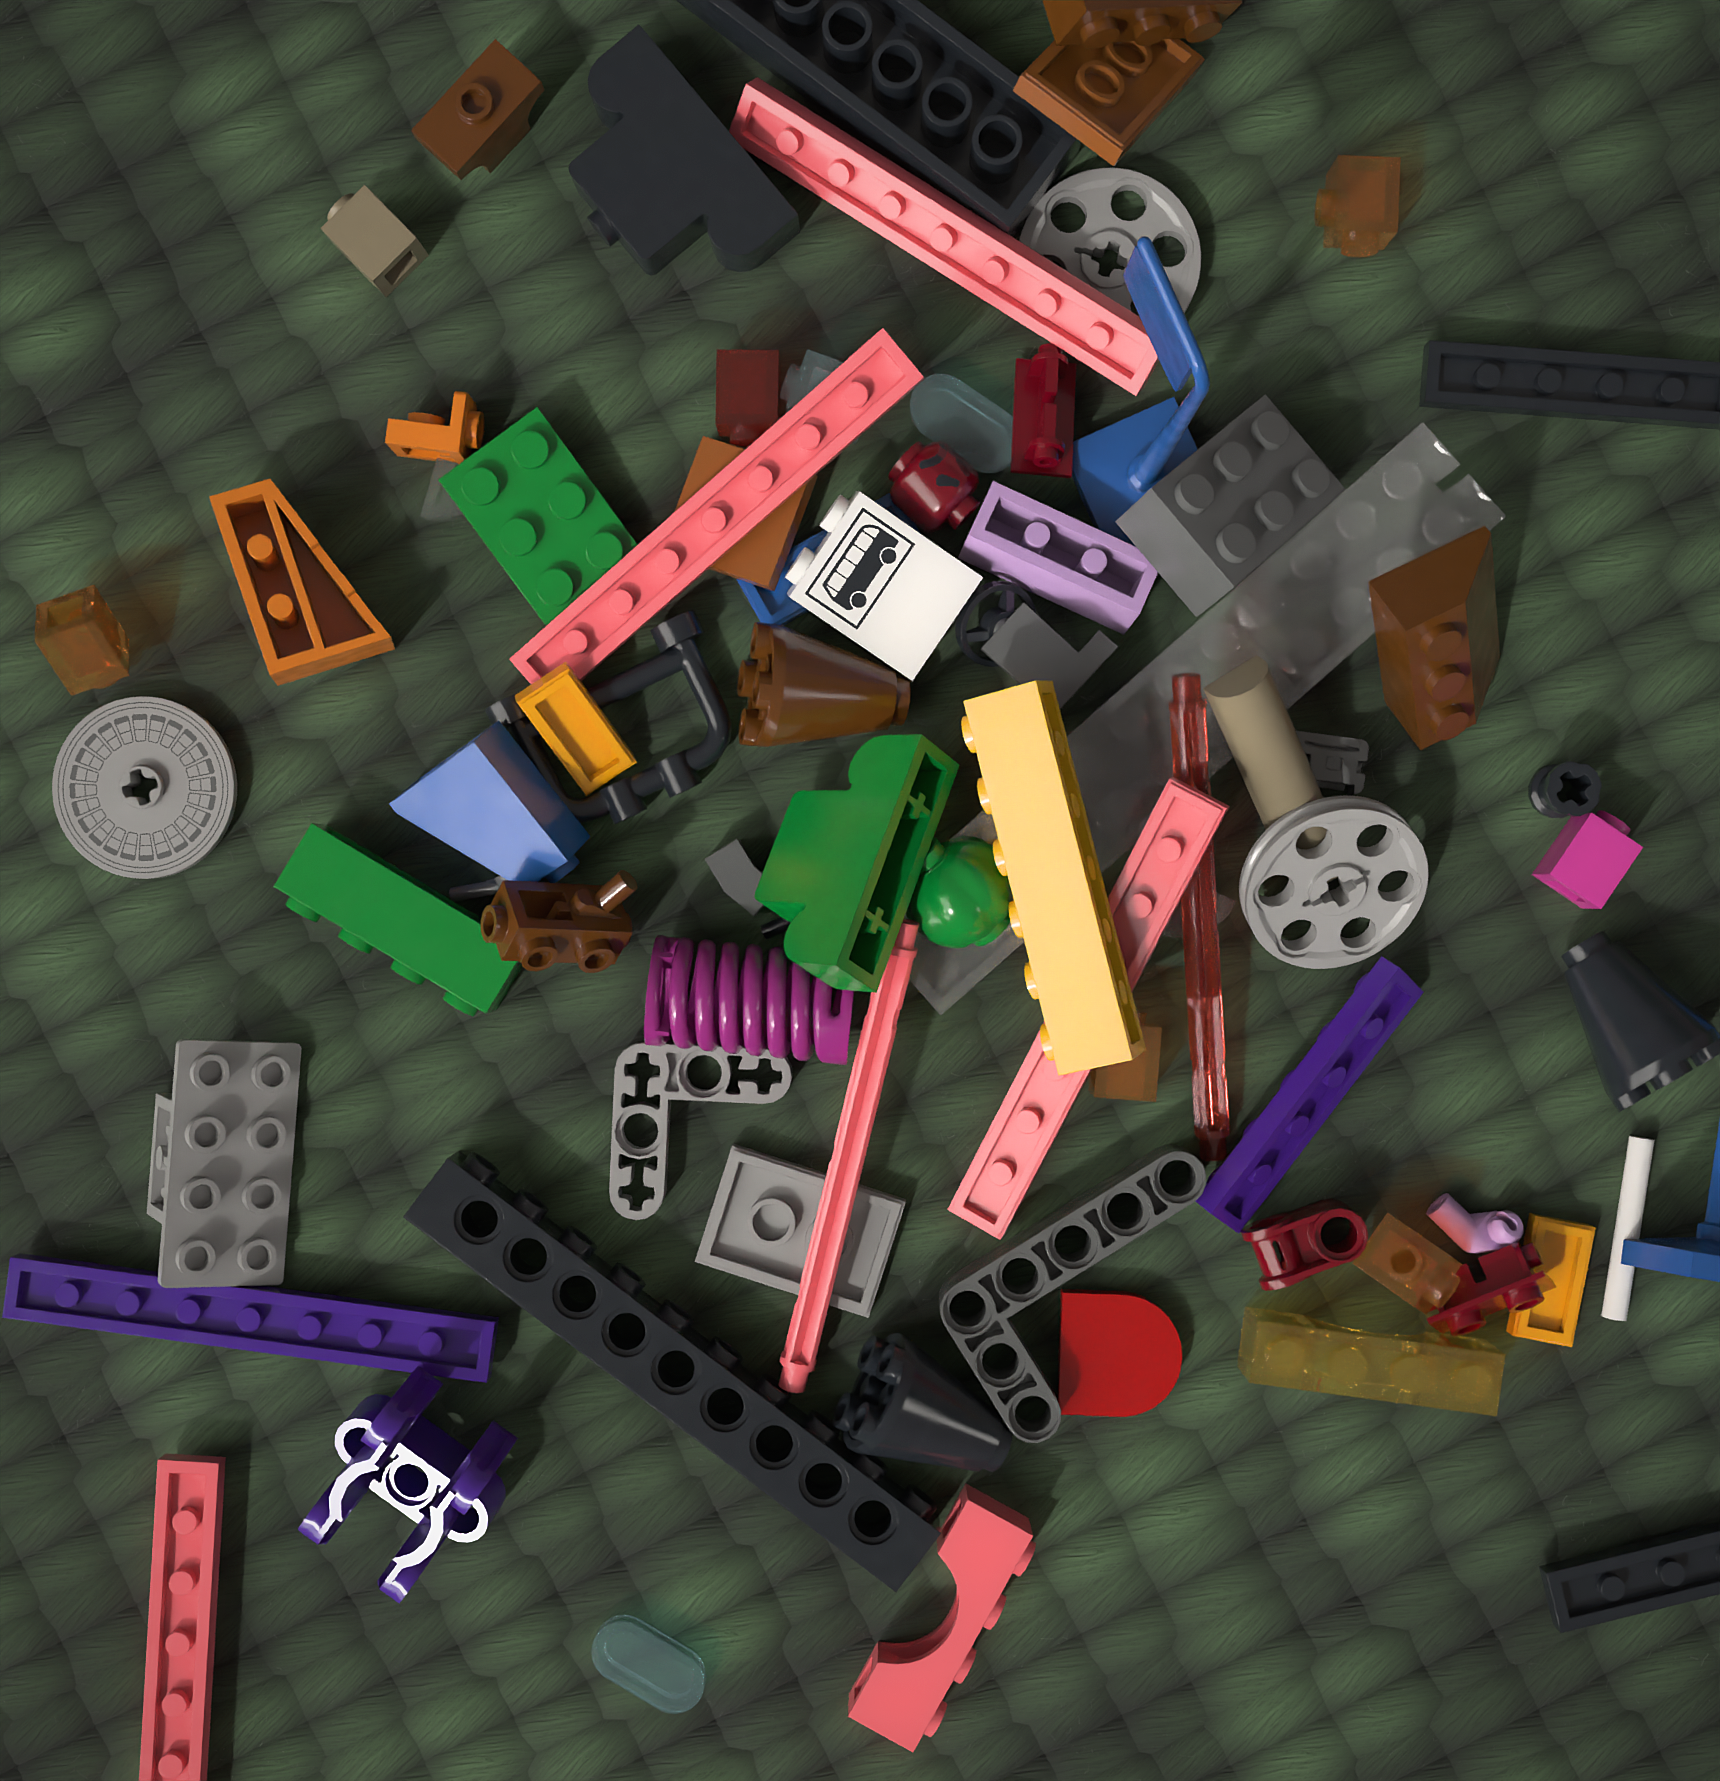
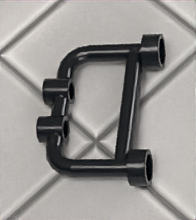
[485,610,732,824]

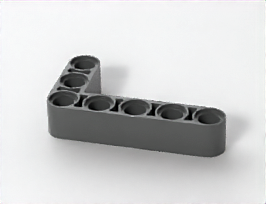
[939,1144,1206,1443]

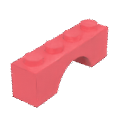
[848,1483,1036,1752]

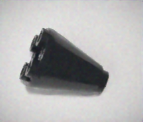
[1561,931,1720,1112]
[832,1333,1013,1472]

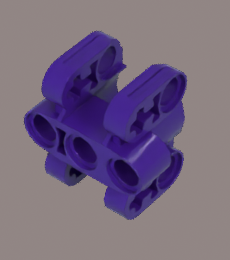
[298,1366,518,1604]

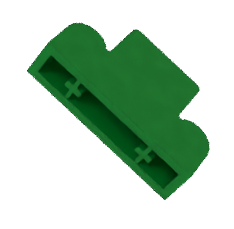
[754,734,959,993]

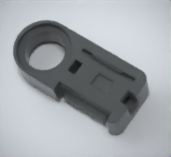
[1296,731,1369,795]

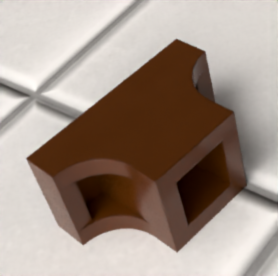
[411,39,545,180]

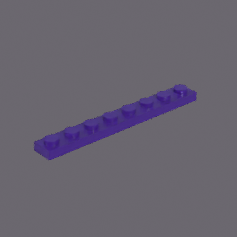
[2,1253,499,1383]

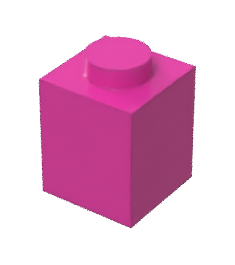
[1531,810,1643,909]

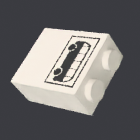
[785,491,983,681]

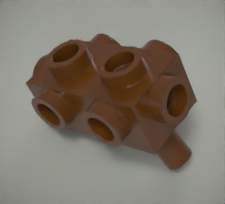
[481,870,638,973]

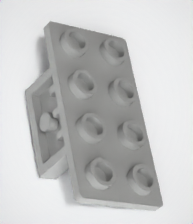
[147,1039,301,1288]

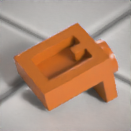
[385,391,484,464]

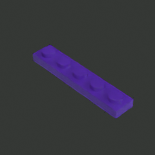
[1195,956,1424,1234]

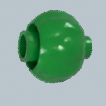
[905,835,1014,949]

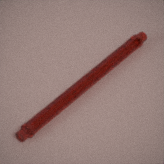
[1168,672,1231,1161]

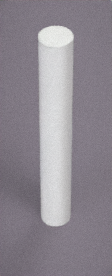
[1601,1136,1655,1321]

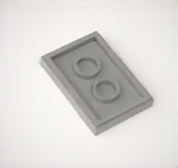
[695,1143,906,1318]

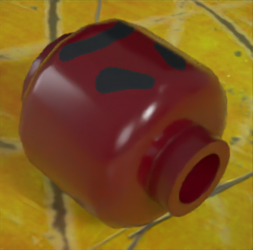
[888,441,980,533]

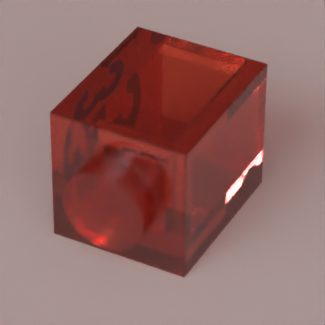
[715,349,781,447]

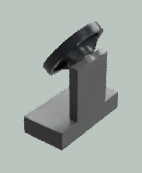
[955,581,1118,709]

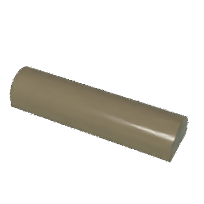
[1203,655,1338,883]

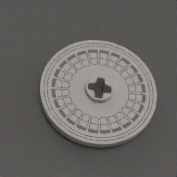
[52,696,237,879]

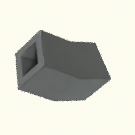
[705,839,764,916]

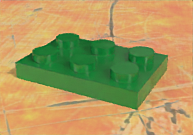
[438,407,637,626]

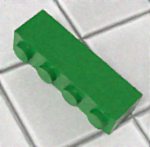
[274,823,523,1016]

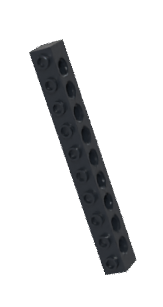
[403,1151,941,1592]

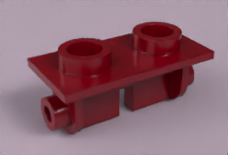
[1010,343,1076,478]
[1418,1241,1556,1336]

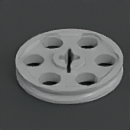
[1019,168,1201,313]
[1239,795,1429,969]

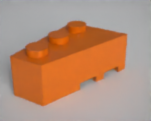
[209,479,395,686]

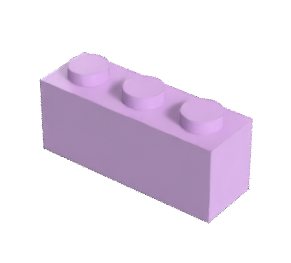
[958,481,1158,635]

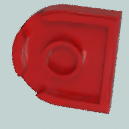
[1057,1289,1182,1417]

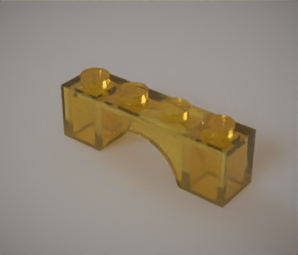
[1237,1307,1505,1416]

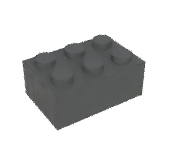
[1115,394,1346,618]

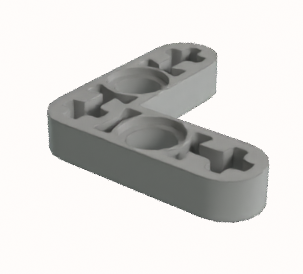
[609,1041,793,1220]

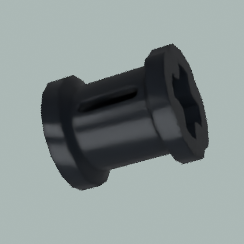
[1528,761,1602,818]

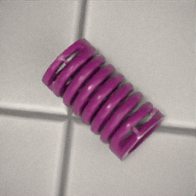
[644,935,854,1065]

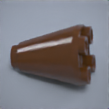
[737,622,910,747]

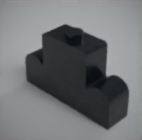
[568,24,800,276]

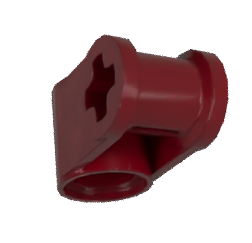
[1241,1199,1368,1291]

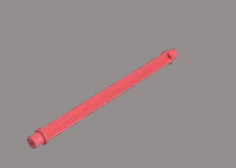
[778,918,919,1393]

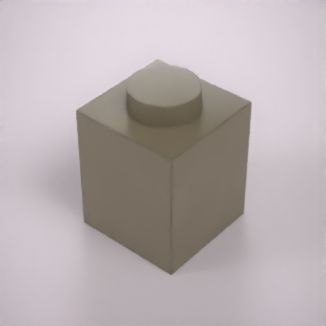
[320,185,429,297]

